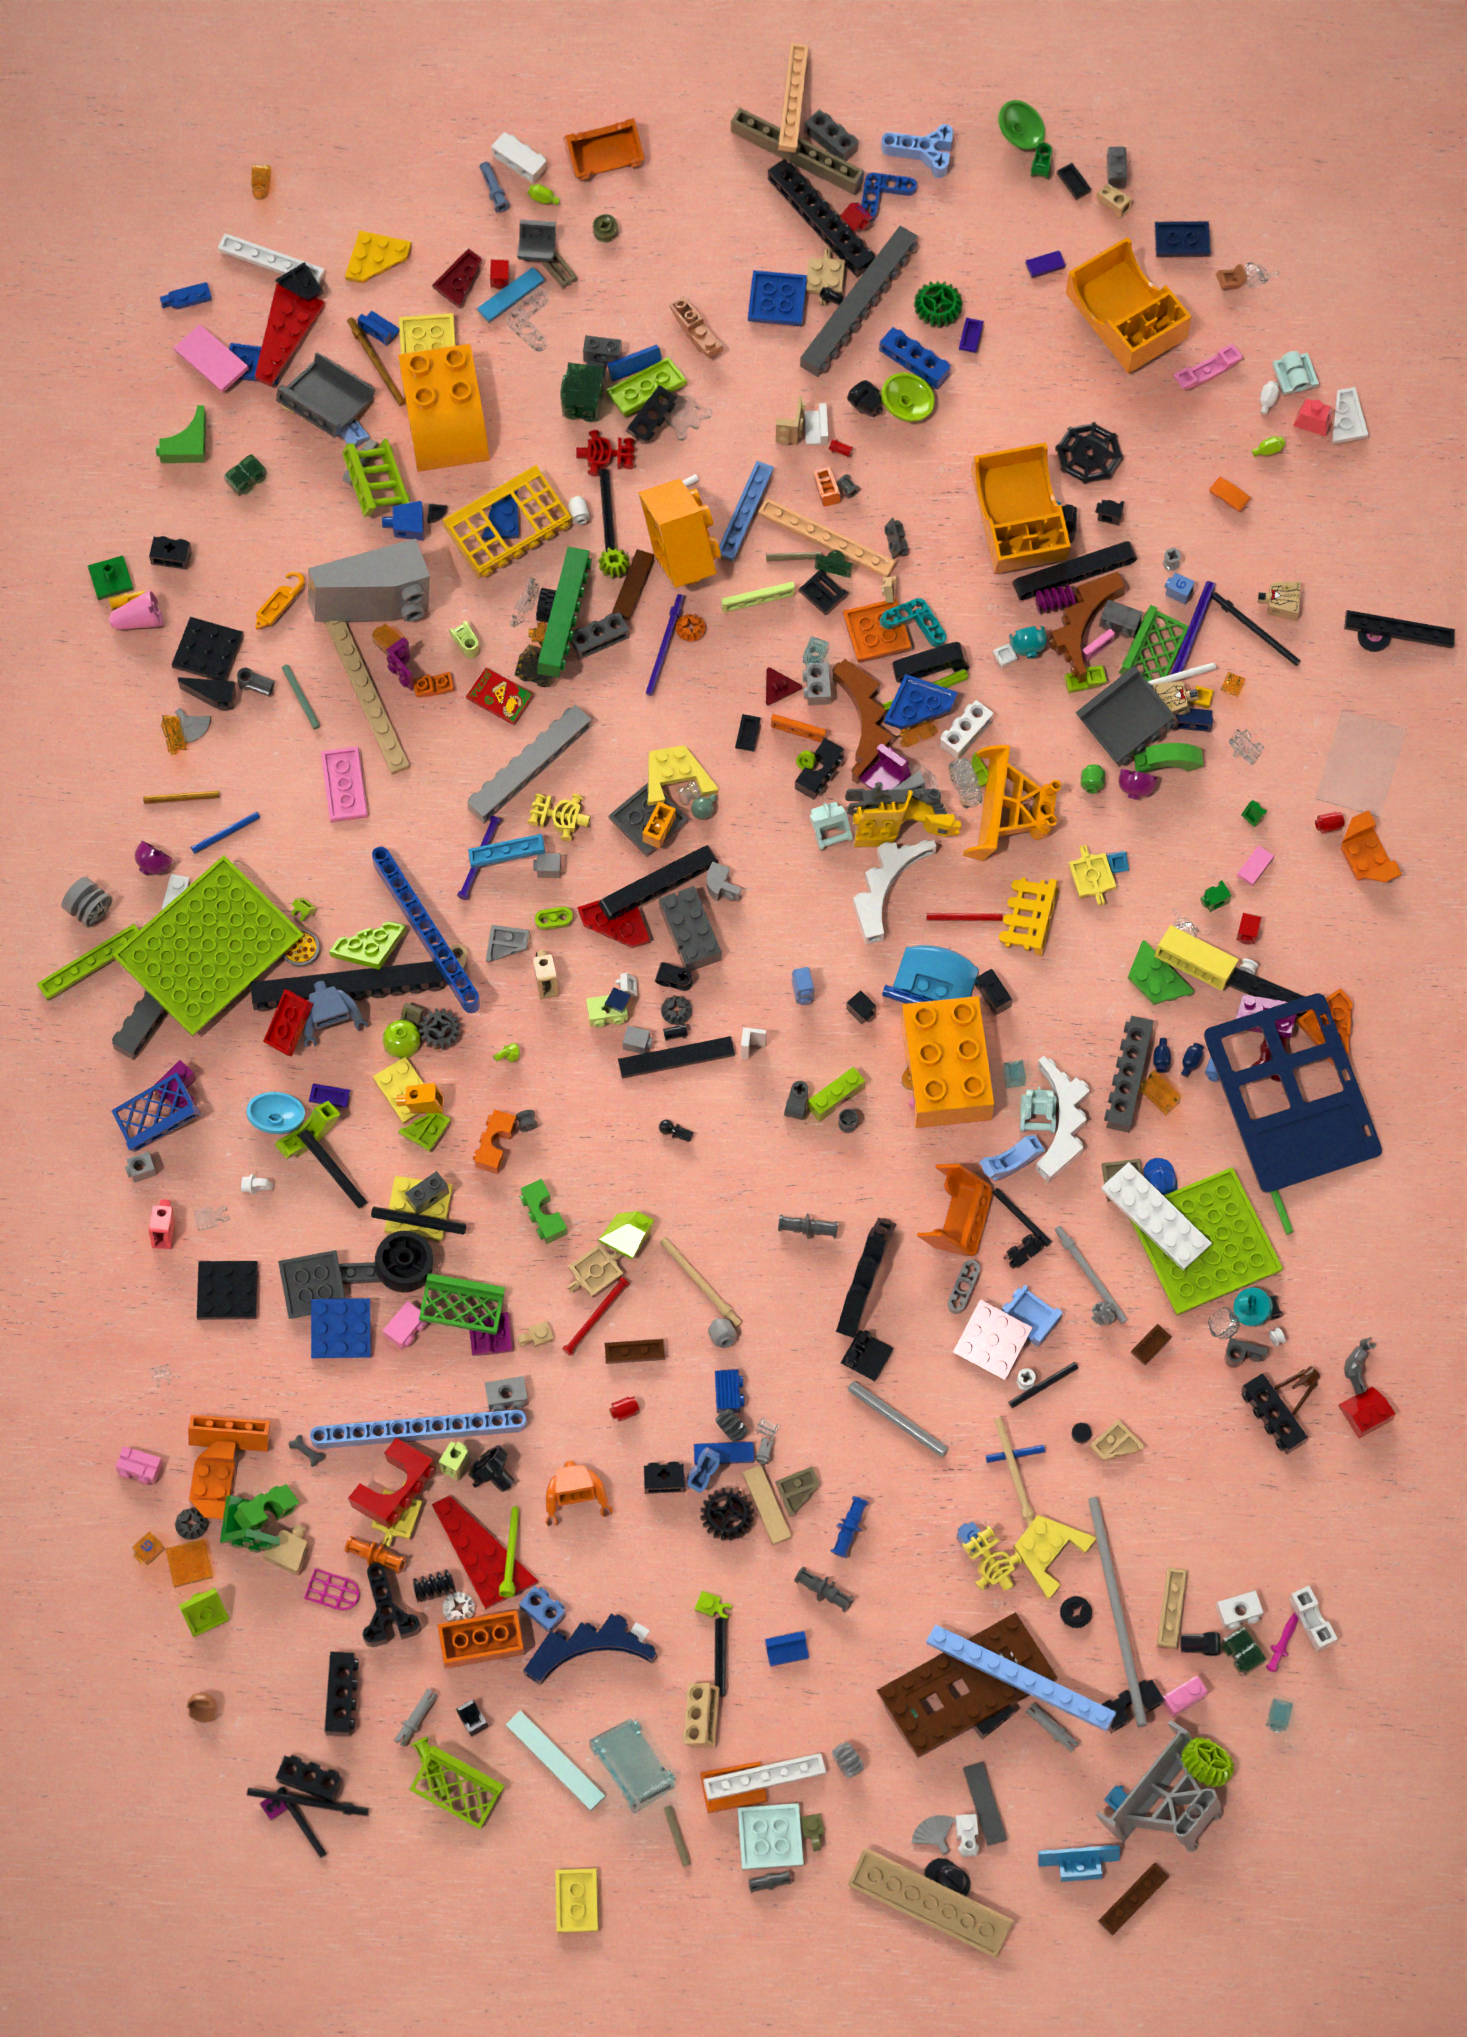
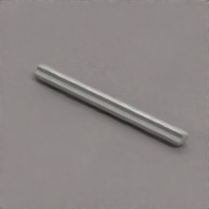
[848,1381,948,1457]

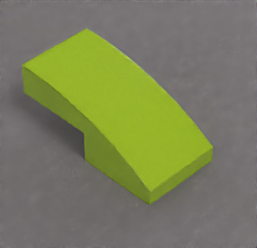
[1064,665,1107,694]

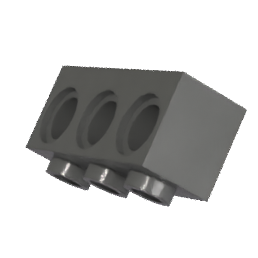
[804,109,858,161]
[570,612,629,660]

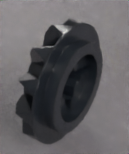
[1060,1596,1092,1628]

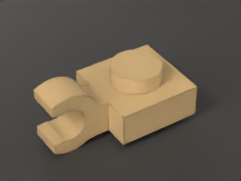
[881,575,897,603]
[517,1321,554,1347]

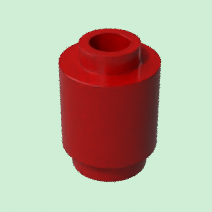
[1315,811,1345,834]
[609,1396,640,1422]

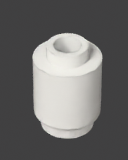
[568,496,590,525]

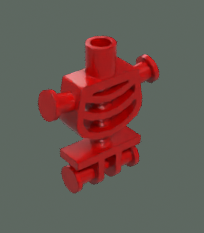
[576,430,635,476]

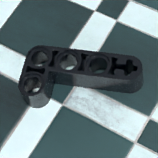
[892,642,970,683]

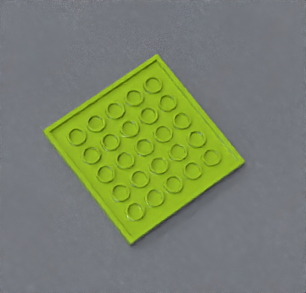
[1128,1167,1283,1316]

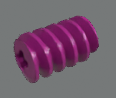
[1035,585,1076,614]

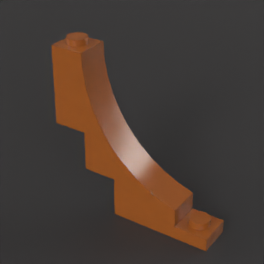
[832,659,893,784]

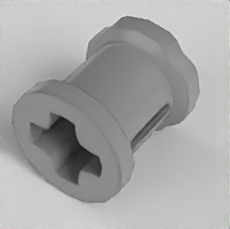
[1163,548,1181,571]

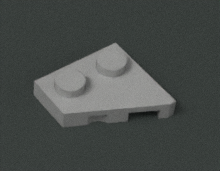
[486,925,530,962]

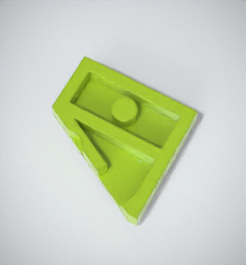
[398,1113,451,1152]

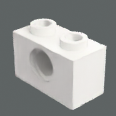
[1216,1590,1263,1630]

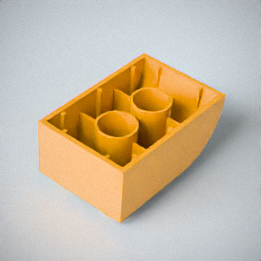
[398,344,490,472]

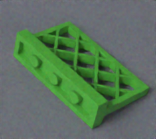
[1118,605,1189,682]
[419,1273,505,1334]

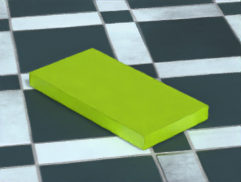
[606,357,687,417]

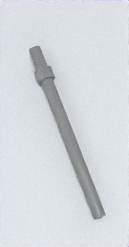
[1054,1226,1128,1324]

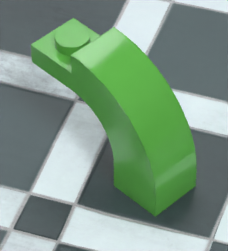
[1134,743,1204,773]

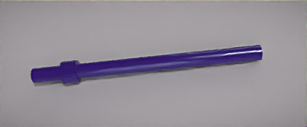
[645,594,684,696]

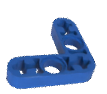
[861,173,917,222]

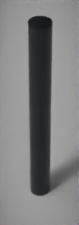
[992,1188,1052,1247]
[1008,1362,1078,1408]
[276,1787,327,1858]

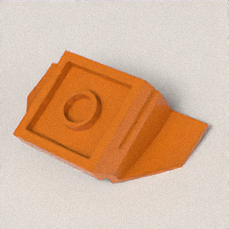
[1340,810,1402,882]
[189,1441,236,1519]

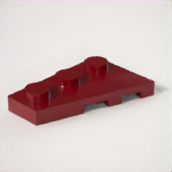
[432,248,482,309]

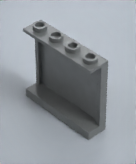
[276,352,375,438]
[1075,666,1178,767]

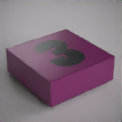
[259,1799,288,1821]

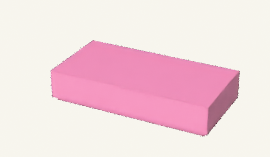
[1082,629,1115,662]
[1237,845,1274,886]

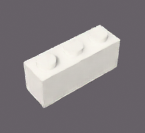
[491,132,547,184]

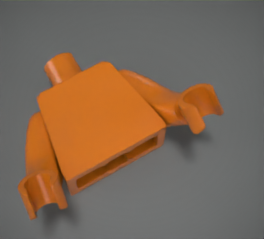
[545,1461,613,1526]

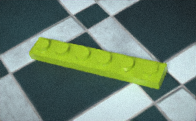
[37,924,139,1001]

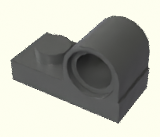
[1225,1338,1268,1368]

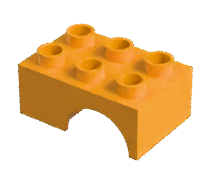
[1066,237,1192,374]
[971,442,1071,574]
[901,996,994,1128]

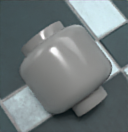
[708,1318,737,1348]

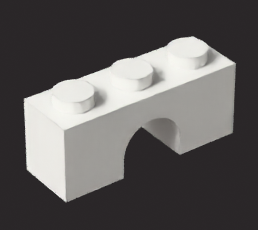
[1289,1586,1337,1653]

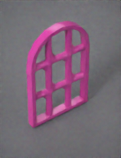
[304,1568,360,1611]

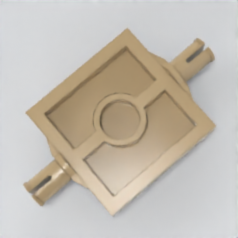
[806,248,845,306]
[567,1244,623,1298]

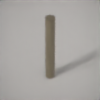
[766,552,822,561]
[664,1806,691,1867]

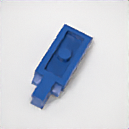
[160,282,212,310]

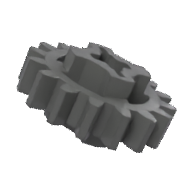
[419,1008,461,1050]

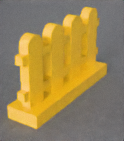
[999,877,1059,956]

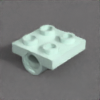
[1272,351,1319,396]

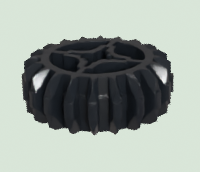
[700,1488,754,1541]

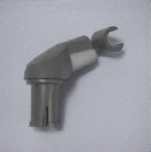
[1344,1337,1376,1395]

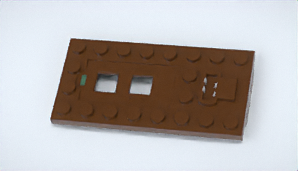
[877,1612,1058,1758]

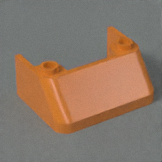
[917,1164,992,1256]

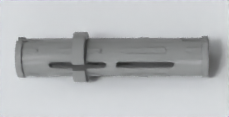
[394,1689,438,1747]
[1025,1703,1079,1753]

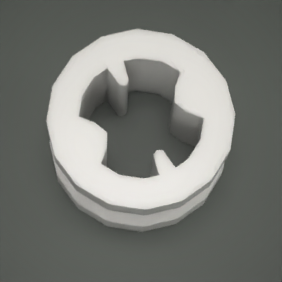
[1239,958,1258,975]
[1268,1327,1286,1347]

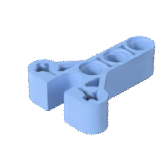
[881,124,953,178]

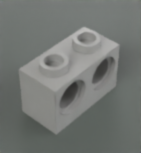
[803,663,831,705]

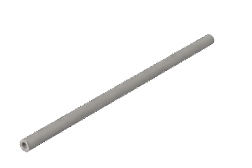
[1088,1497,1147,1727]

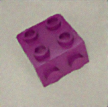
[860,743,911,790]

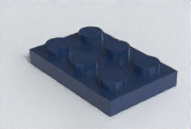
[1154,221,1210,257]

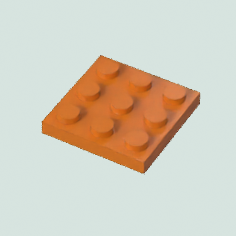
[843,598,911,663]

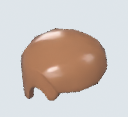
[186,1692,217,1723]

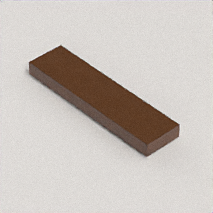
[612,549,654,620]
[1098,1862,1169,1936]

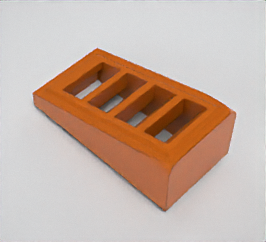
[813,467,841,507]

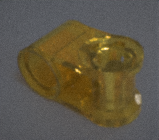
[251,164,271,200]

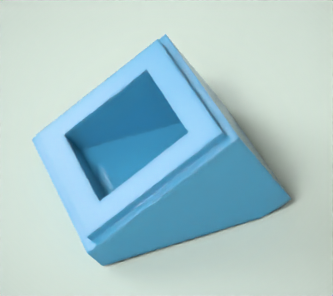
[1106,850,1129,874]

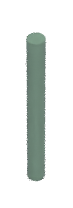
[282,664,320,729]

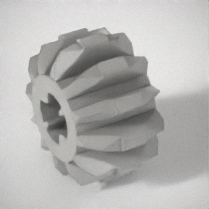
[832,1742,863,1778]

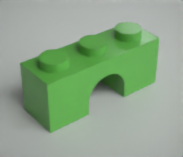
[519,1179,568,1244]
[233,1484,299,1531]

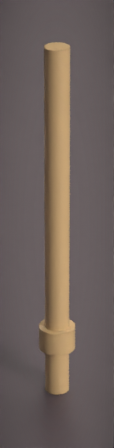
[660,1237,742,1328]
[994,1417,1034,1527]

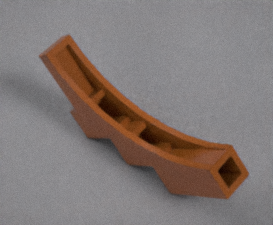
[1048,571,1125,683]

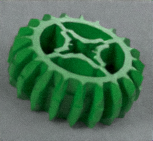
[914,280,963,328]

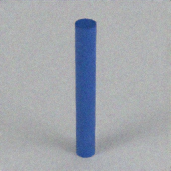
[985,1445,1045,1463]

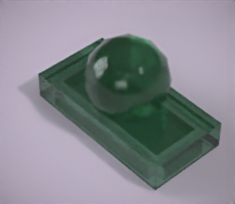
[815,549,853,578]

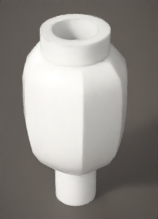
[1260,381,1279,415]

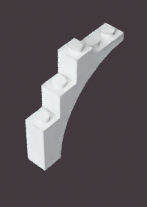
[853,840,936,945]
[1035,1056,1090,1183]

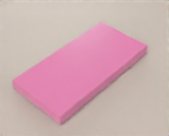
[174,324,249,393]
[321,747,368,823]

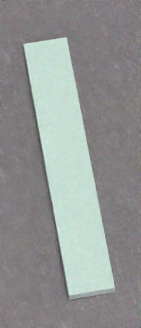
[506,1711,605,1811]

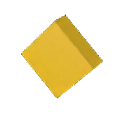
[1191,685,1214,709]

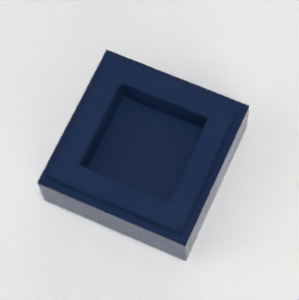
[605,987,631,1013]

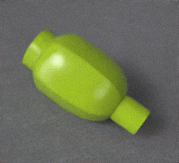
[527,184,560,206]
[1252,436,1286,457]

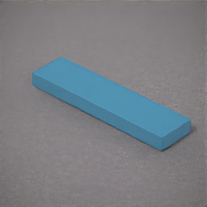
[477,267,545,323]
[468,834,545,868]

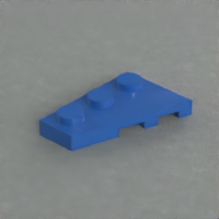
[482,491,519,540]

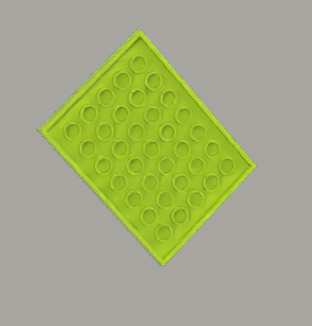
[112,855,304,1037]

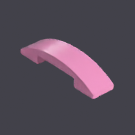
[1173,344,1243,390]

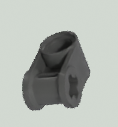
[784,1081,808,1120]

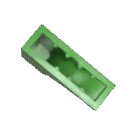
[156,405,206,463]

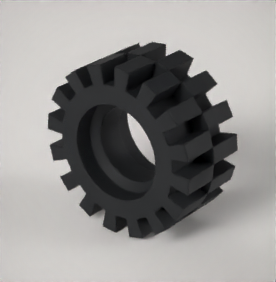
[536,588,556,623]

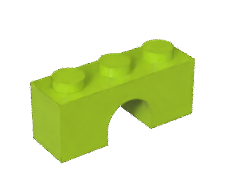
[808,1067,865,1122]

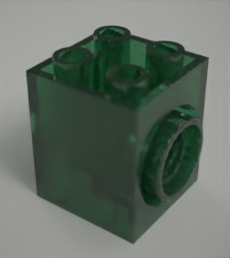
[560,362,606,422]

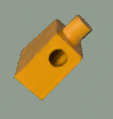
[396,1083,443,1113]

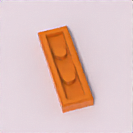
[771,714,826,743]

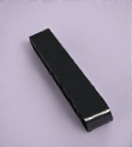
[1012,541,1137,600]
[598,845,719,920]

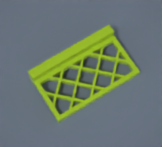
[409,1746,504,1829]

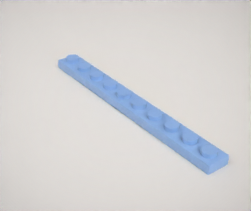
[926,1625,1116,1732]

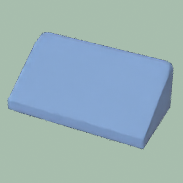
[340,418,371,448]

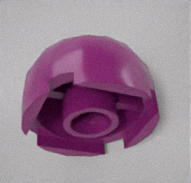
[1119,769,1157,800]
[135,840,173,876]

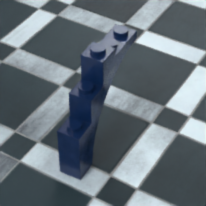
[523,1613,657,1686]

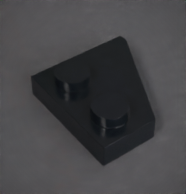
[275,262,324,302]

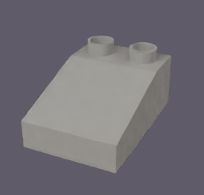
[308,538,430,622]

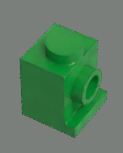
[1200,880,1232,912]

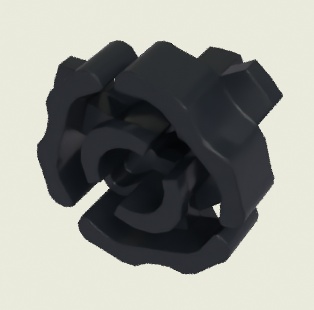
[468,1445,514,1492]

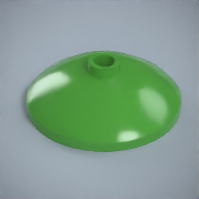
[998,100,1045,150]

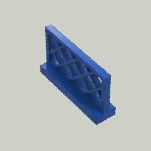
[111,1072,201,1152]

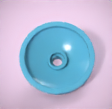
[246,1092,305,1134]

